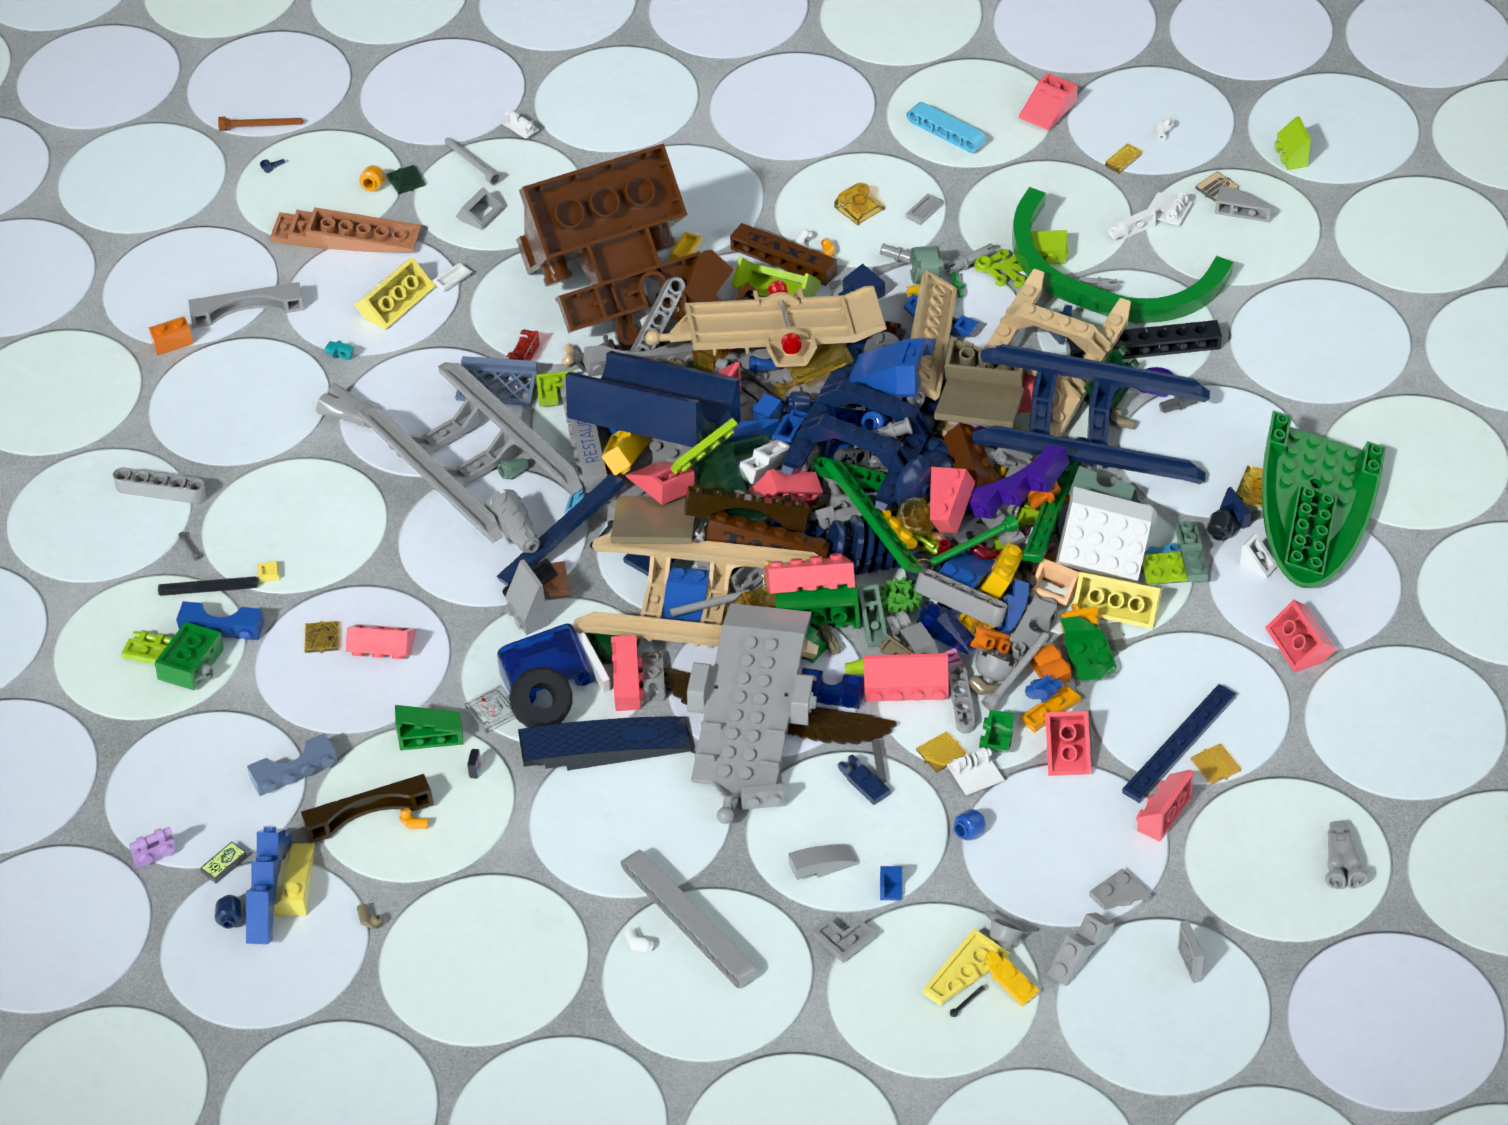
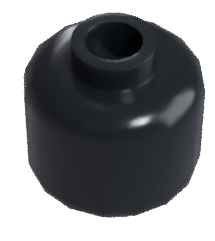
[1207,509,1236,541]

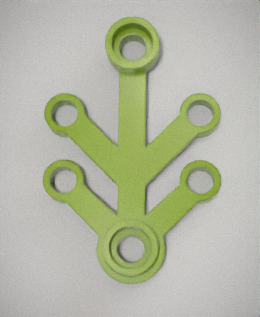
[974,249,1025,288]

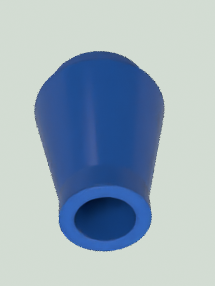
[749,356,777,373]

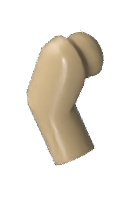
[562,344,575,367]

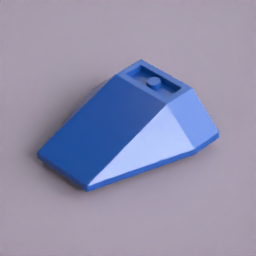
[848,338,936,397]

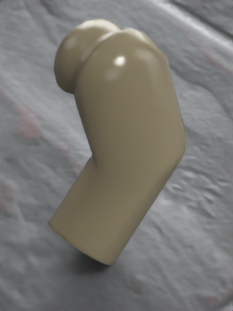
[1110,408,1135,429]

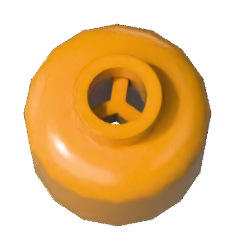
[359,165,385,192]

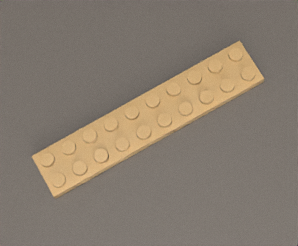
[911,270,957,401]

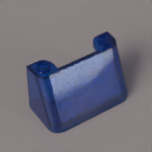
[497,623,595,704]

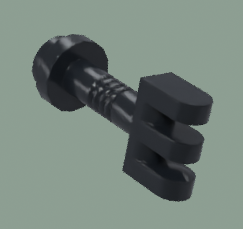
[1017,558,1036,594]

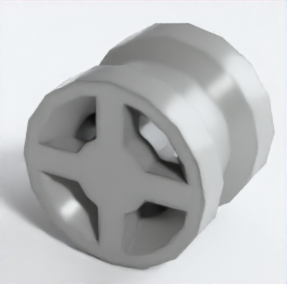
[887,610,911,636]

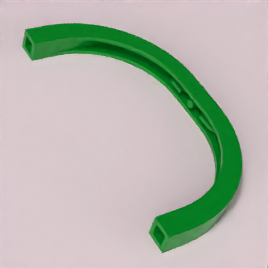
[1012,187,1234,323]

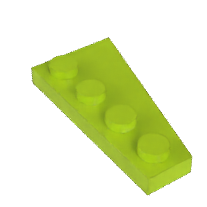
[670,418,737,475]

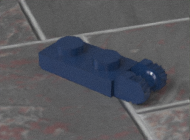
[838,754,891,805]

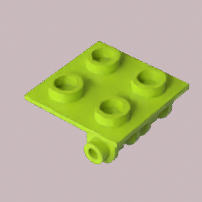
[1141,552,1188,584]

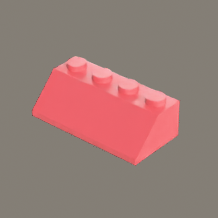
[864,653,949,702]

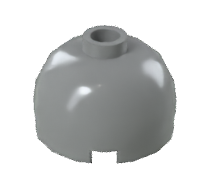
[975,647,1018,684]

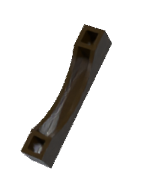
[684,484,809,532]
[301,774,434,843]

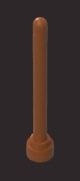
[218,116,304,131]

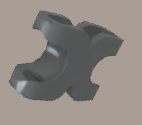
[941,511,994,554]

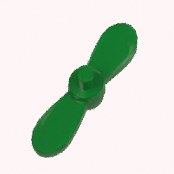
[951,272,966,298]

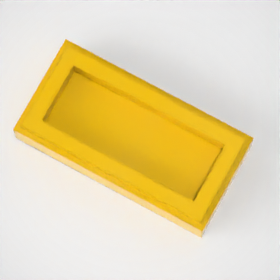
[669,232,702,260]

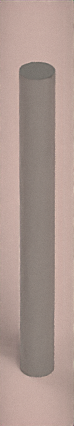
[670,589,751,617]

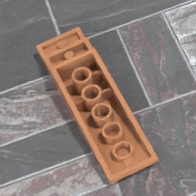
[270,207,421,252]

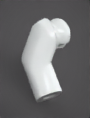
[794,229,813,247]

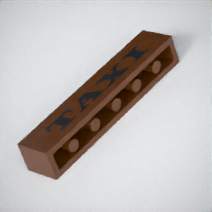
[730,223,837,286]
[705,511,830,558]

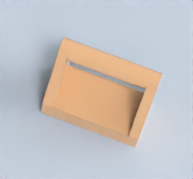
[1031,559,1080,607]

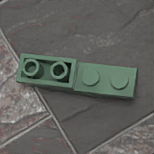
[1175,521,1208,582]

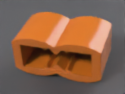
[1029,643,1072,684]

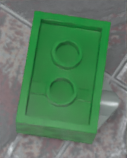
[154,622,224,690]

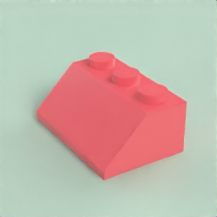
[1265,600,1337,672]
[346,624,416,659]
[1136,770,1194,842]

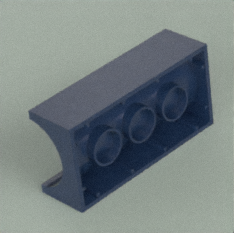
[565,351,741,447]

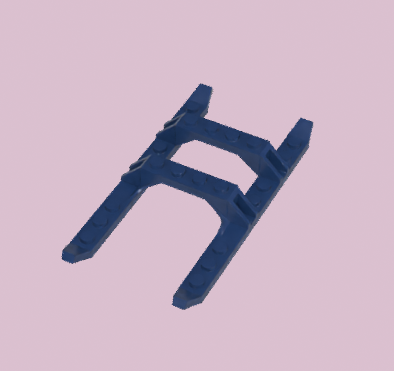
[781,338,946,511]
[972,344,1210,484]

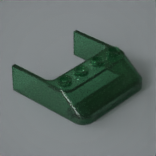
[694,434,791,520]

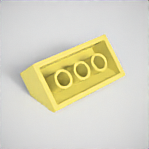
[354,257,435,329]
[1073,571,1163,629]

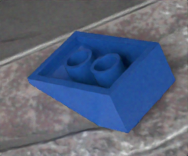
[938,550,995,590]
[661,567,710,623]

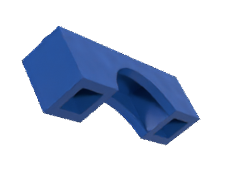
[176,601,264,640]

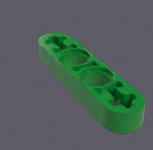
[812,457,886,491]

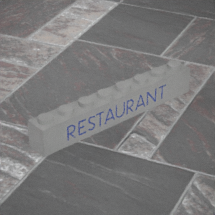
[560,379,607,493]

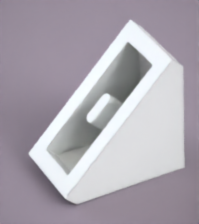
[1240,533,1278,578]

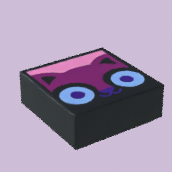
[467,749,481,779]

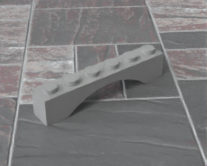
[188,282,304,328]
[583,340,701,376]

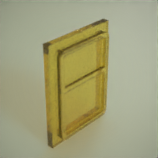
[787,343,854,387]

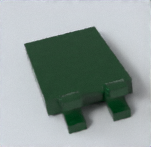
[1083,344,1140,415]

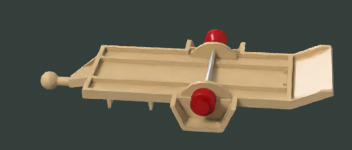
[645,280,887,367]

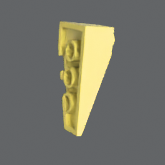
[274,843,315,916]

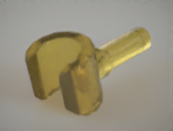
[773,379,799,396]
[968,615,985,634]

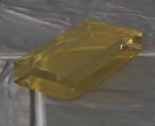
[1105,143,1142,174]

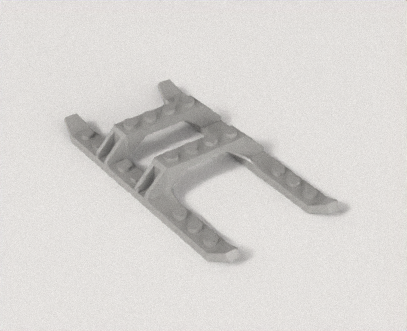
[359,362,583,544]

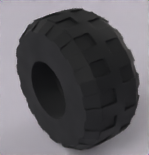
[509,666,573,728]

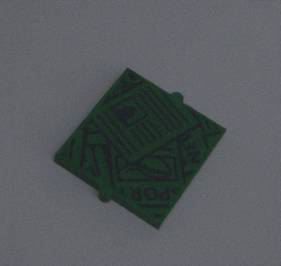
[387,165,426,195]

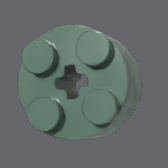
[910,246,943,284]

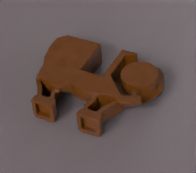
[673,250,757,351]

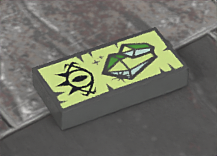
[200,841,248,883]

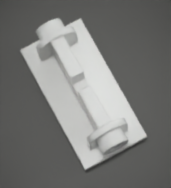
[502,109,539,139]

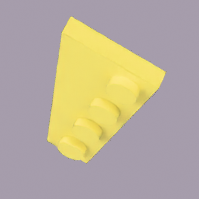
[922,928,1011,1006]

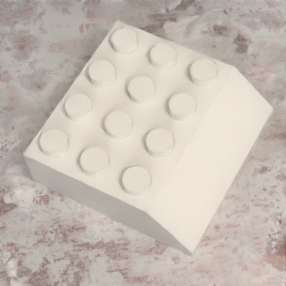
[1055,487,1152,582]

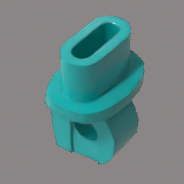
[324,340,354,360]

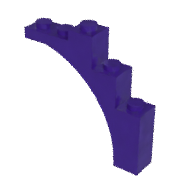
[965,445,1069,519]

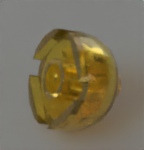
[896,497,935,539]

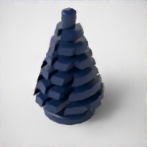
[826,515,926,576]

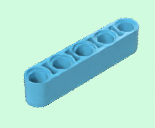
[906,102,986,153]

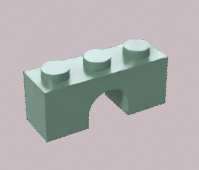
[1068,466,1135,501]

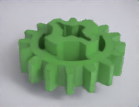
[879,577,922,615]

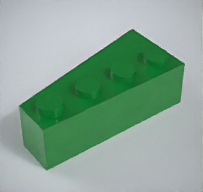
[775,584,861,629]

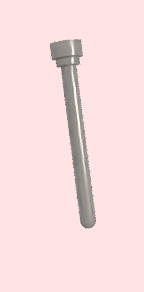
[445,137,502,185]
[981,632,1049,711]

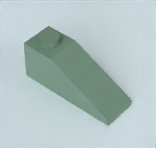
[857,584,887,647]

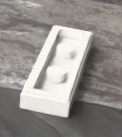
[577,632,610,693]

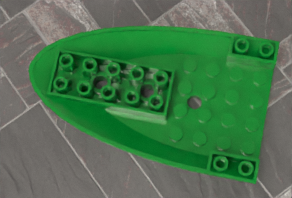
[1262,410,1386,588]

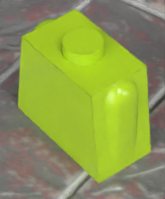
[1030,230,1069,264]

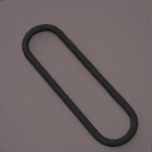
[741,377,788,416]

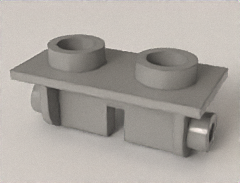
[992,447,1033,468]

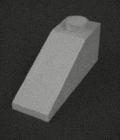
[1215,186,1272,223]

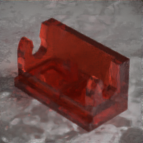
[507,329,540,361]

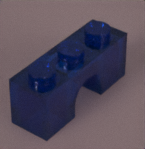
[801,668,864,709]

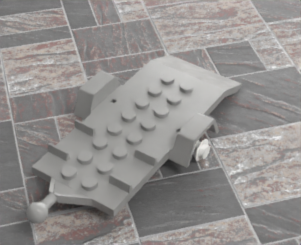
[687,603,817,824]

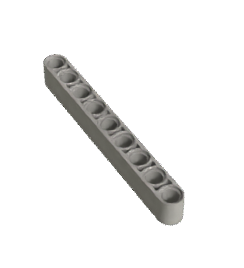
[621,849,758,989]

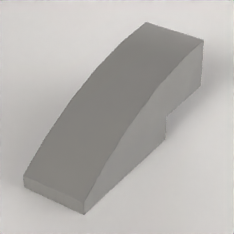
[788,845,858,880]

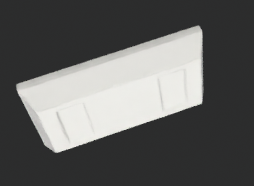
[432,263,472,292]

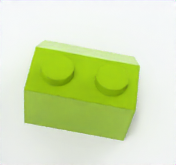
[1274,116,1311,170]

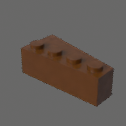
[944,423,1001,488]

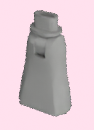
[316,383,374,428]

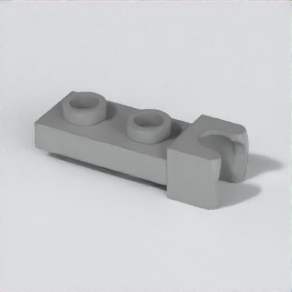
[642,651,665,701]

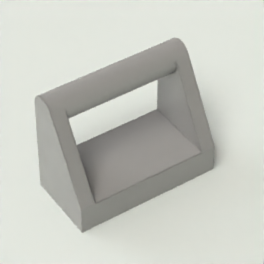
[456,187,504,230]

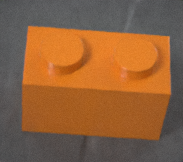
[148,316,193,355]

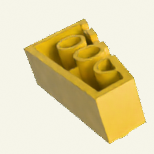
[601,430,653,475]

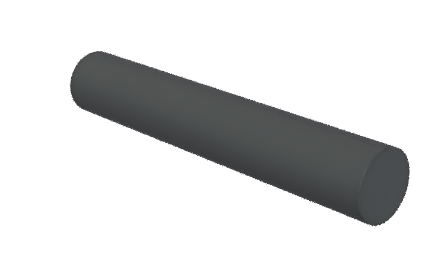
[872,739,887,783]

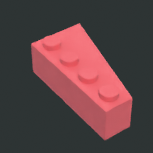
[764,553,855,593]

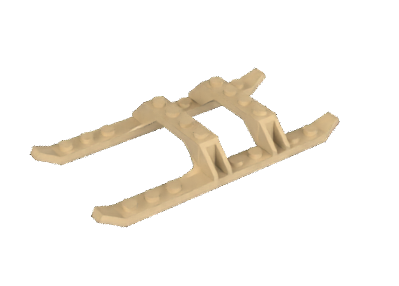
[936,269,1131,461]
[572,532,819,659]

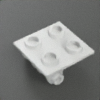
[1148,191,1192,226]
[947,747,1004,796]

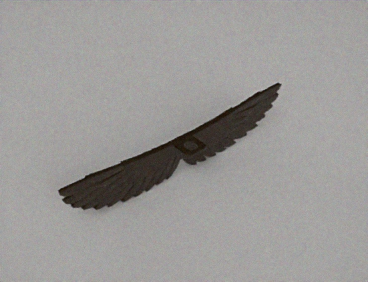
[664,668,897,745]

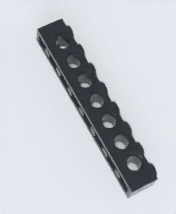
[1066,320,1222,360]

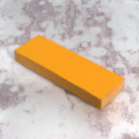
[1020,685,1081,733]

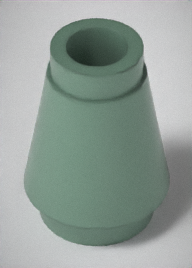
[498,458,528,479]

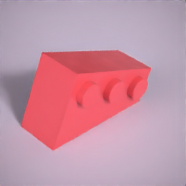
[930,467,975,533]
[611,635,644,711]

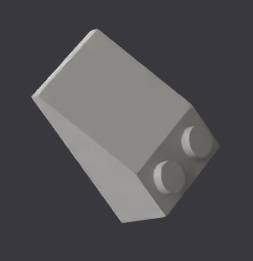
[505,559,548,635]

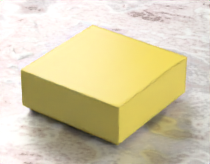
[257,561,280,583]

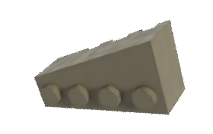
[944,336,1025,387]

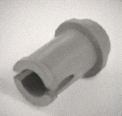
[1010,642,1026,662]

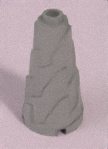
[485,489,540,553]

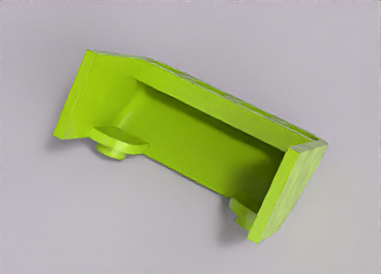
[731,256,821,297]

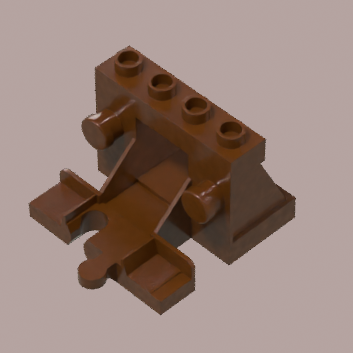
[516,143,700,347]

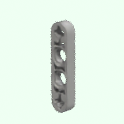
[948,664,975,734]

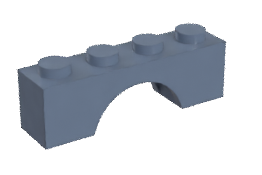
[247,733,338,796]

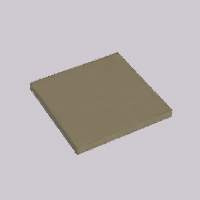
[934,378,1024,429]
[610,496,696,544]

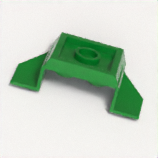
[1060,616,1117,682]

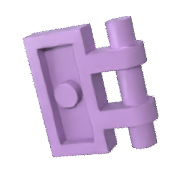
[129,827,177,869]

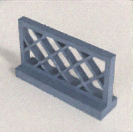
[455,356,539,406]

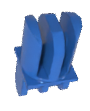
[1025,674,1062,703]

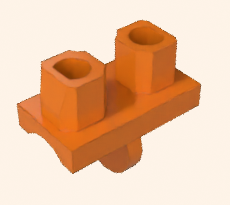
[1026,481,1061,510]
[970,626,1011,654]

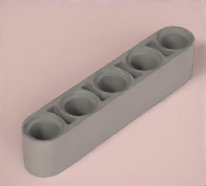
[630,277,685,352]
[113,467,207,504]
[915,569,1007,627]

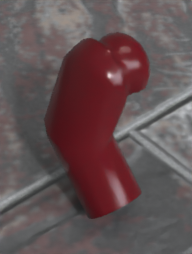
[969,543,1000,559]

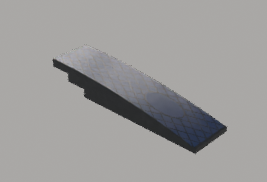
[518,716,692,771]

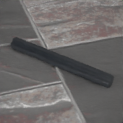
[158,576,258,596]

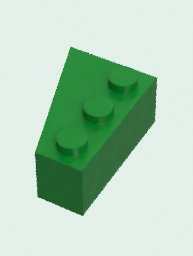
[395,705,463,751]

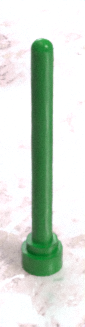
[930,514,1019,566]

